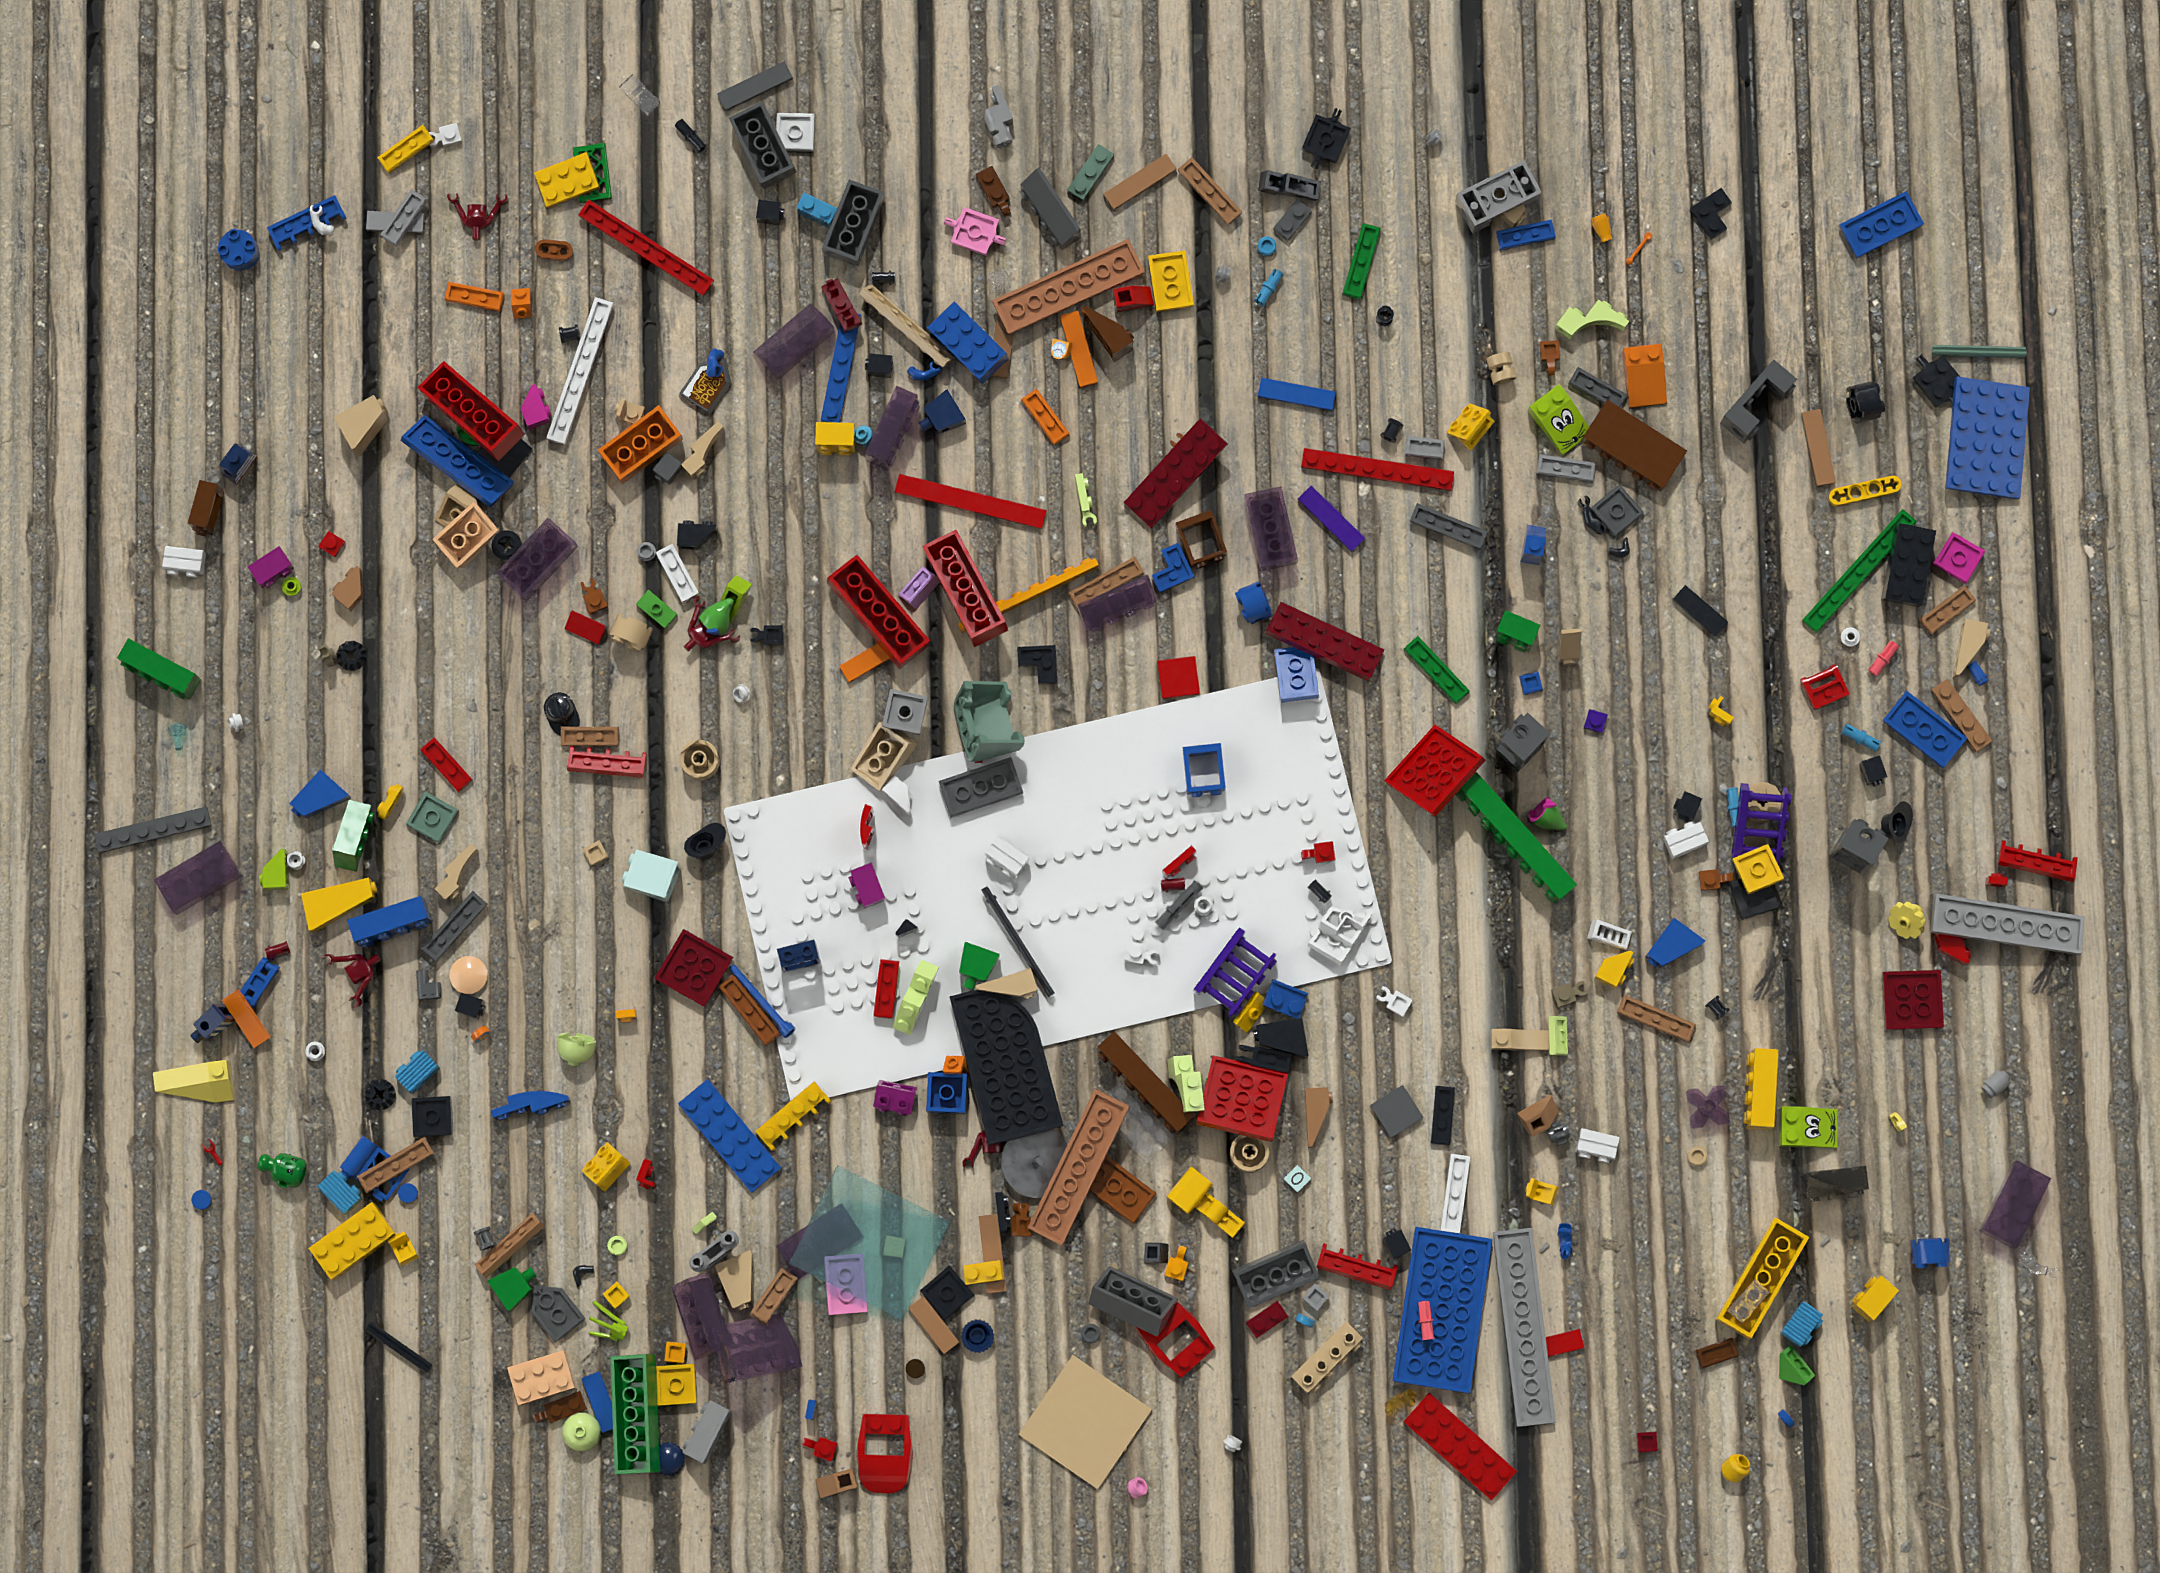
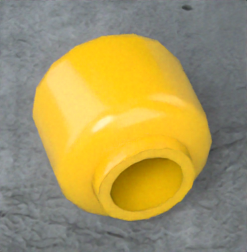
[1721,1454,1750,1483]

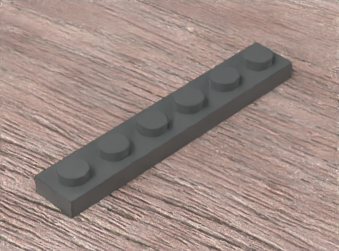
[94,806,212,853]

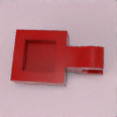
[1301,841,1336,863]
[802,1437,838,1461]

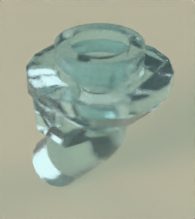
[168,722,187,751]

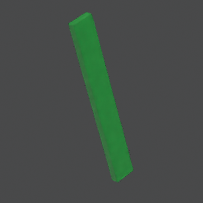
[1802,509,1917,633]

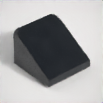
[895,919,919,938]
[1144,1242,1169,1263]

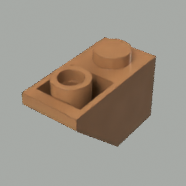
[331,566,364,612]
[1517,1094,1559,1137]
[815,1468,858,1498]

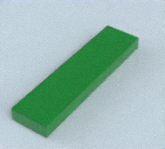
[1342,223,1381,300]
[1404,636,1470,705]

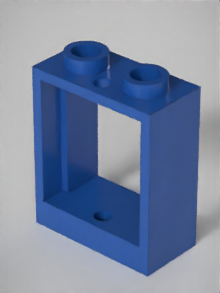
[1182,743,1226,798]

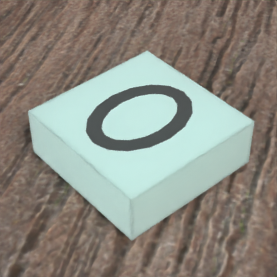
[1284,1165,1311,1193]

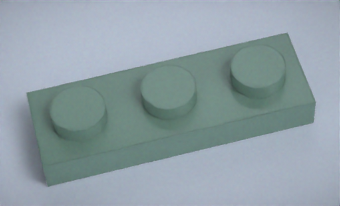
[1067,144,1114,201]

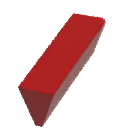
[564,610,607,645]

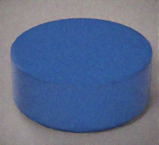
[398,1183,418,1203]
[191,1190,212,1210]
[1778,1409,1795,1428]

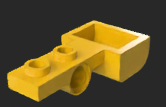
[1166,1166,1245,1238]

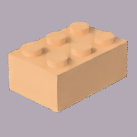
[507,1350,577,1406]

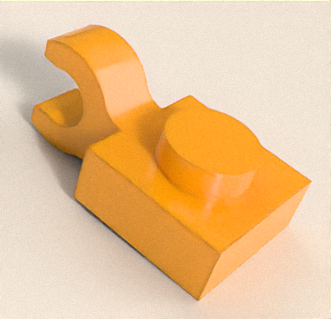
[1164,1245,1189,1281]

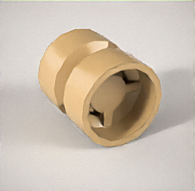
[1486,352,1517,385]

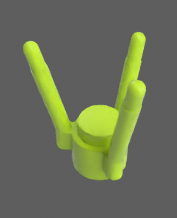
[589,1300,629,1342]

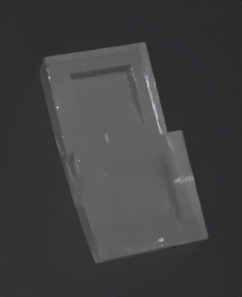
[619,74,660,116]
[1727,1279,1769,1323]

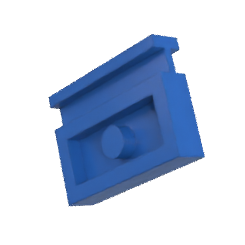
[1262,979,1308,1019]

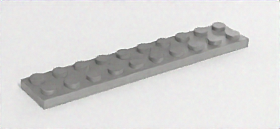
[1493,1228,1556,1427]

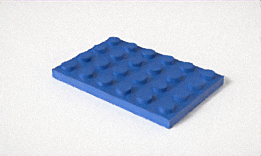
[1945,376,2030,500]

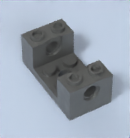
[1720,360,1797,443]
[1496,712,1550,773]
[1829,819,1889,875]

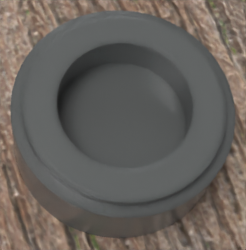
[1081,1324,1100,1343]

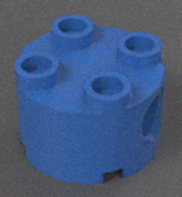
[217,229,259,271]
[1235,581,1273,624]
[1910,1238,1951,1268]

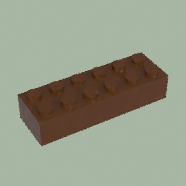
[1097,1031,1195,1135]

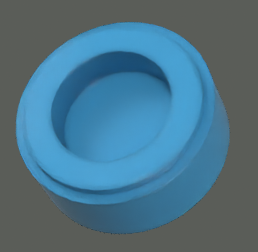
[1257,236,1276,256]
[1295,1313,1316,1328]

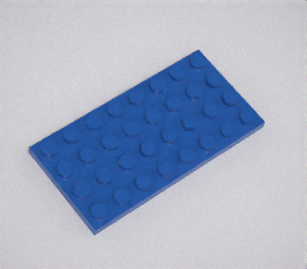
[1392,1227,1492,1394]

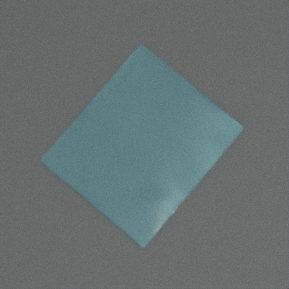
[789,1165,950,1320]

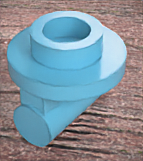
[855,425,873,447]

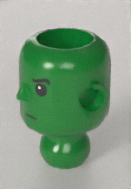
[257,1153,307,1188]

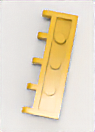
[755,1081,832,1151]

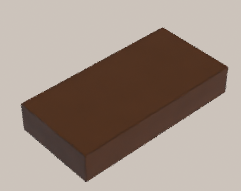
[1695,1337,1739,1369]

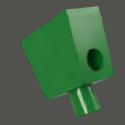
[959,942,1000,991]
[487,1267,537,1312]

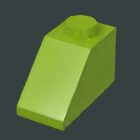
[720,575,752,623]
[259,849,289,890]

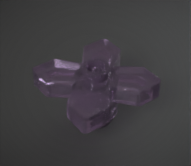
[1686,1085,1730,1129]

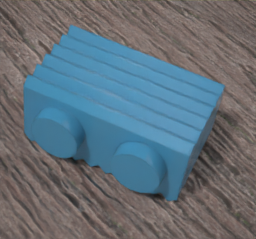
[797,192,837,229]
[394,1050,440,1094]
[317,1170,362,1215]
[1780,1301,1823,1347]

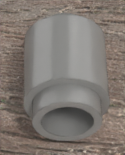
[1981,1070,2010,1098]

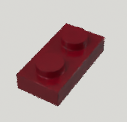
[1245,1300,1289,1339]

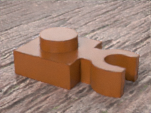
[581,578,608,614]
[1011,1203,1031,1237]

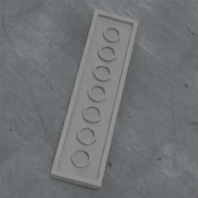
[1931,894,2084,955]

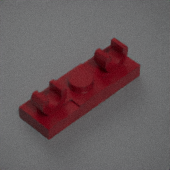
[821,278,863,333]

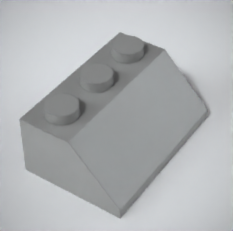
[683,1400,732,1464]

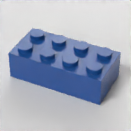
[927,301,1009,384]
[347,896,432,948]

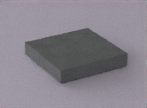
[1590,484,1644,538]
[1370,1085,1424,1138]

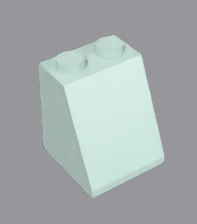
[622,849,681,903]

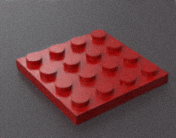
[1384,725,1486,817]
[1196,1055,1288,1142]

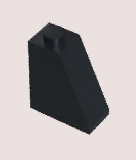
[1253,1018,1309,1058]

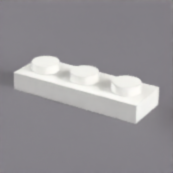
[656,544,699,603]

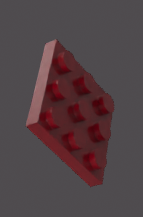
[654,929,734,1008]
[1882,970,1944,1030]

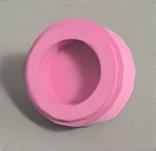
[1128,1477,1148,1499]

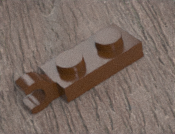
[976,166,1011,217]
[532,1391,587,1423]

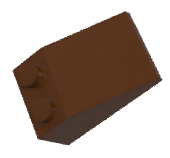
[1082,306,1134,362]

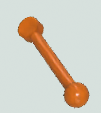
[1626,232,1652,265]

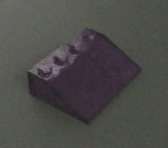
[712,1313,803,1384]

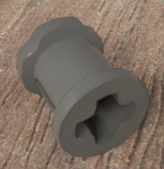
[473,1226,497,1251]

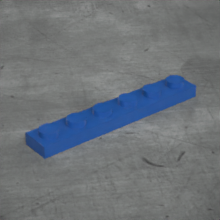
[821,313,861,423]

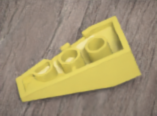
[153,1060,235,1103]

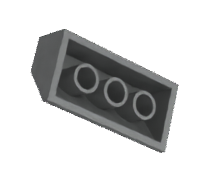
[1019,167,1081,250]
[1088,1266,1178,1337]

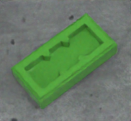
[636,590,677,629]

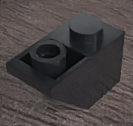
[677,520,717,550]

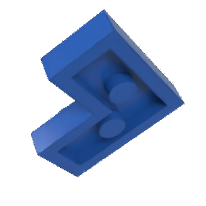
[1152,542,1194,593]

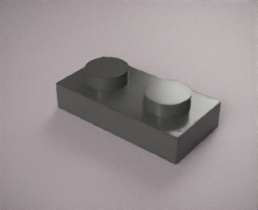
[1273,199,1312,240]

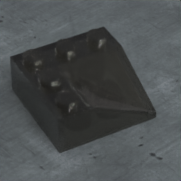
[1800,1166,1869,1202]

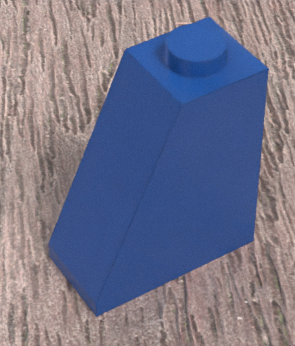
[1520,524,1546,565]
[289,769,351,819]
[1645,918,1706,968]

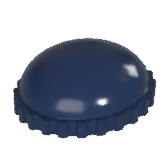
[961,1319,994,1353]
[659,1442,685,1476]

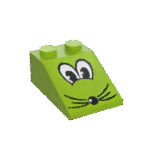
[1528,384,1589,456]
[1779,1106,1838,1148]

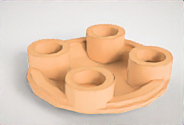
[449,956,488,994]

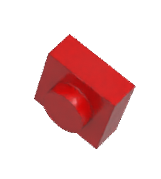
[318,531,345,557]
[1985,873,2008,887]

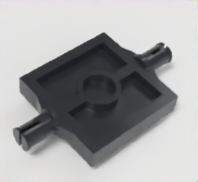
[1302,108,1351,169]
[1912,354,1960,408]

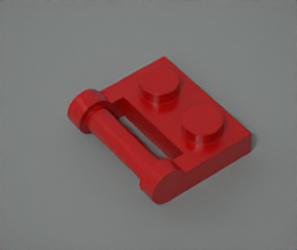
[1800,664,1850,710]

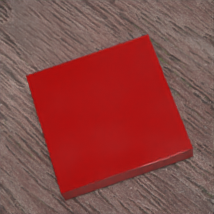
[1157,656,1200,699]

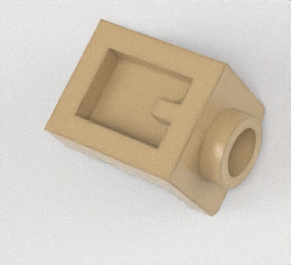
[614,398,645,424]

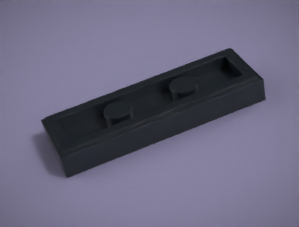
[1672,585,1728,637]
[1430,1086,1455,1146]

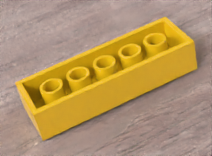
[1715,1217,1809,1339]

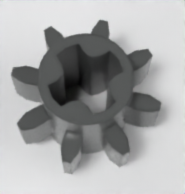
[1547,1121,1570,1146]

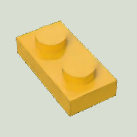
[963,1260,1004,1285]

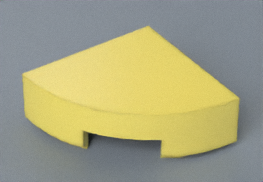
[1889,1112,1907,1132]

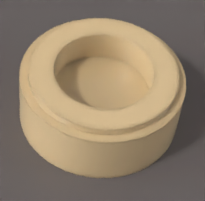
[1687,1146,1707,1166]

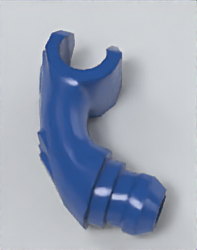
[706,348,724,377]
[907,361,942,381]
[1557,1223,1573,1260]

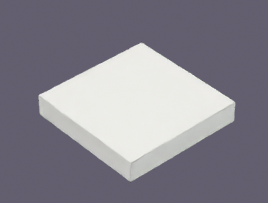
[776,113,815,152]

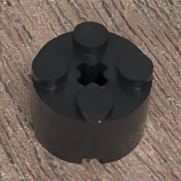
[1846,381,1885,424]

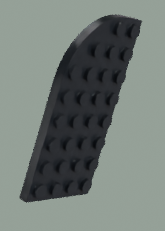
[949,990,1064,1146]

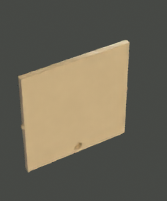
[1018,1355,1152,1489]

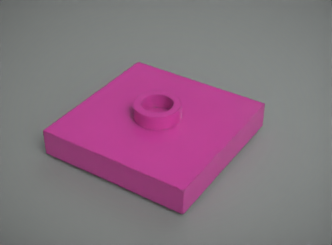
[1933,532,1985,584]

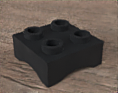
[1729,879,1779,920]

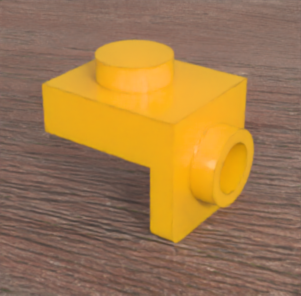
[1708,696,1734,726]
[1526,1178,1559,1206]
[388,1231,419,1266]

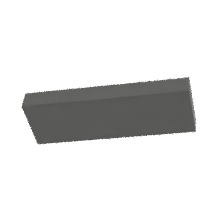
[1568,367,1627,407]

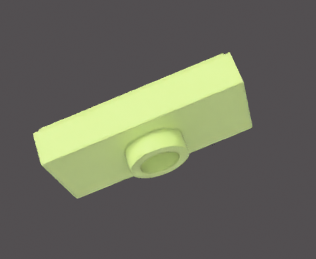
[1549,1016,1568,1056]

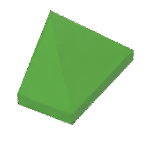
[1779,1345,1815,1385]

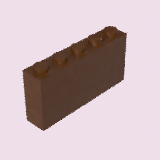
[1580,399,1687,492]

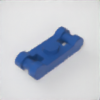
[241,957,280,1009]

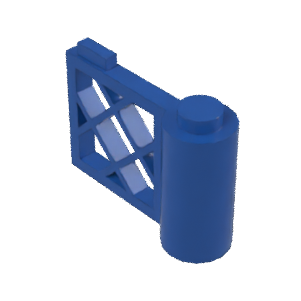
[340,1135,410,1202]

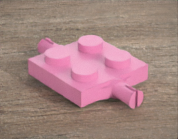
[944,207,1007,256]

